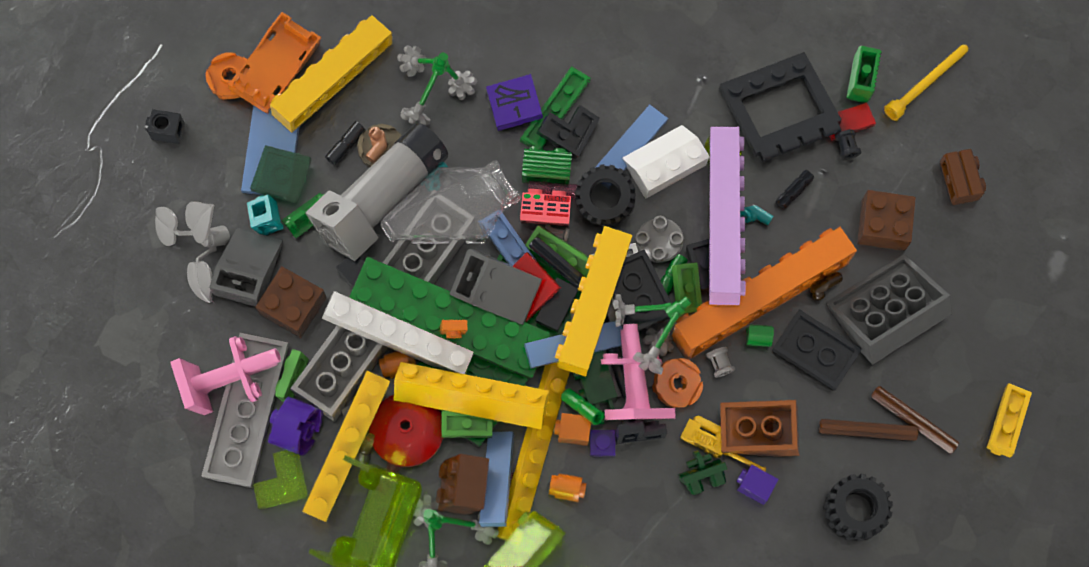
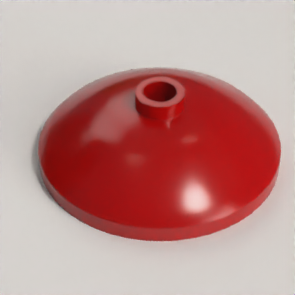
[369,395,443,467]

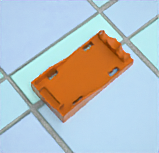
[228,12,321,114]

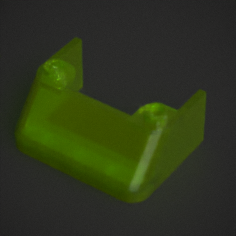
[309,455,422,567]
[484,510,566,567]

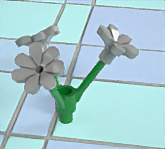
[397,46,477,126]
[613,294,692,375]
[408,494,499,567]

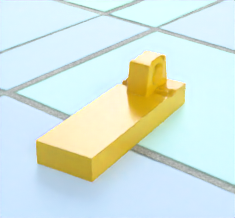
[987,383,1032,458]

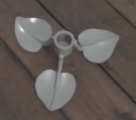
[155,201,230,303]

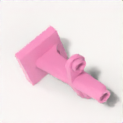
[601,324,675,420]
[170,336,281,415]

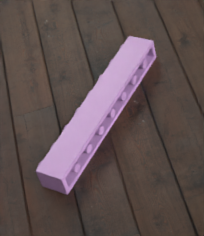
[709,127,746,305]

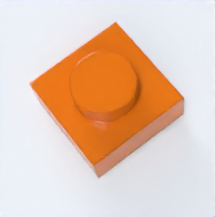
[440,320,468,339]

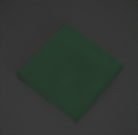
[250,145,312,203]

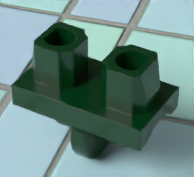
[678,450,727,495]

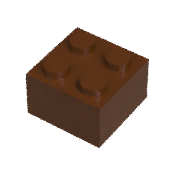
[857,190,916,251]
[255,266,327,338]
[436,454,489,515]

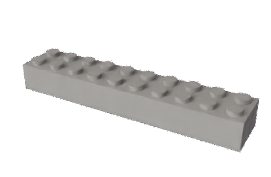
[291,192,475,422]

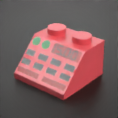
[520,189,571,226]

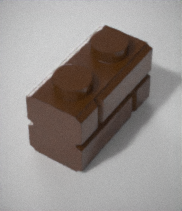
[940,149,986,205]

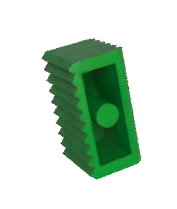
[846,46,882,103]
[522,146,572,187]

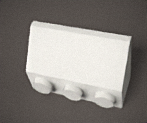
[622,125,710,199]

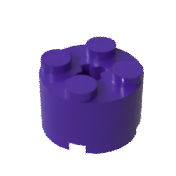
[268,397,323,455]

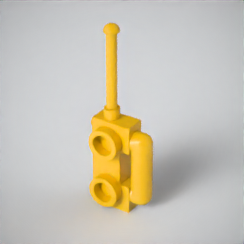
[680,416,766,472]

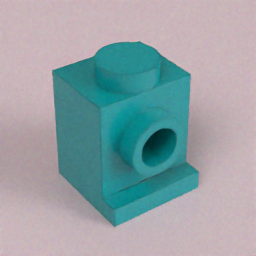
[247,195,284,235]

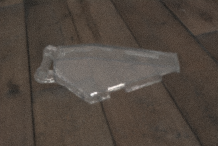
[381,160,522,244]

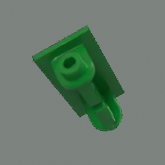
[282,193,324,239]

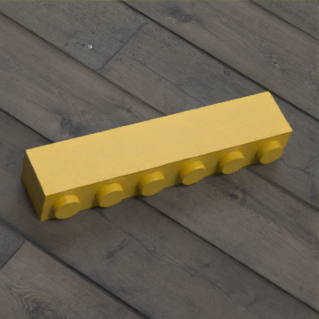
[270,15,392,133]
[555,226,632,377]
[394,362,548,429]
[302,370,390,522]

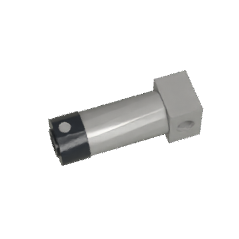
[305,123,448,261]

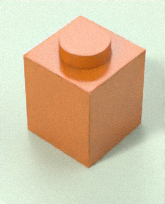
[554,413,591,446]

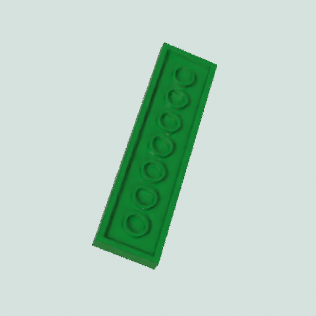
[349,257,550,380]

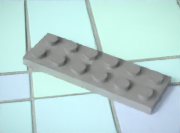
[202,333,289,488]

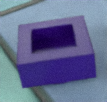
[590,430,615,456]

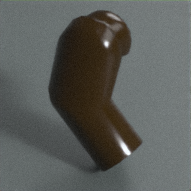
[810,272,843,300]

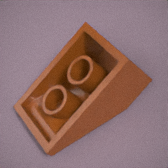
[720,400,799,456]

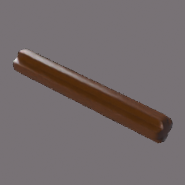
[871,386,959,453]
[819,419,918,441]

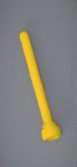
[884,45,968,121]

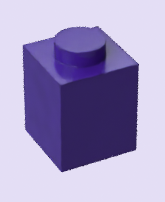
[736,465,779,505]

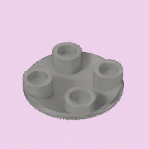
[635,215,684,263]

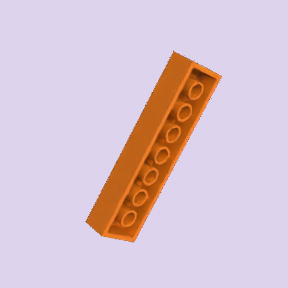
[671,227,857,360]

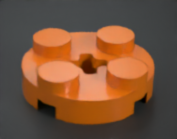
[206,52,249,100]
[652,358,703,408]

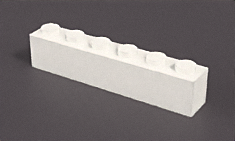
[322,291,473,374]

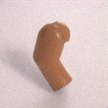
[365,127,387,163]

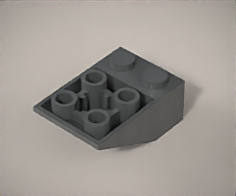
[209,228,283,307]
[449,249,542,325]

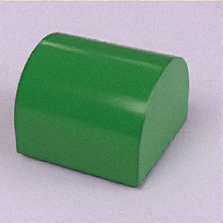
[746,324,774,347]

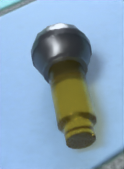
[355,433,375,465]

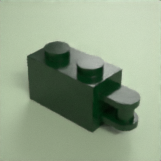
[572,350,618,425]

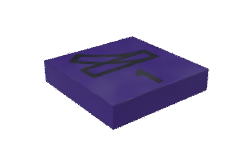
[486,74,543,131]

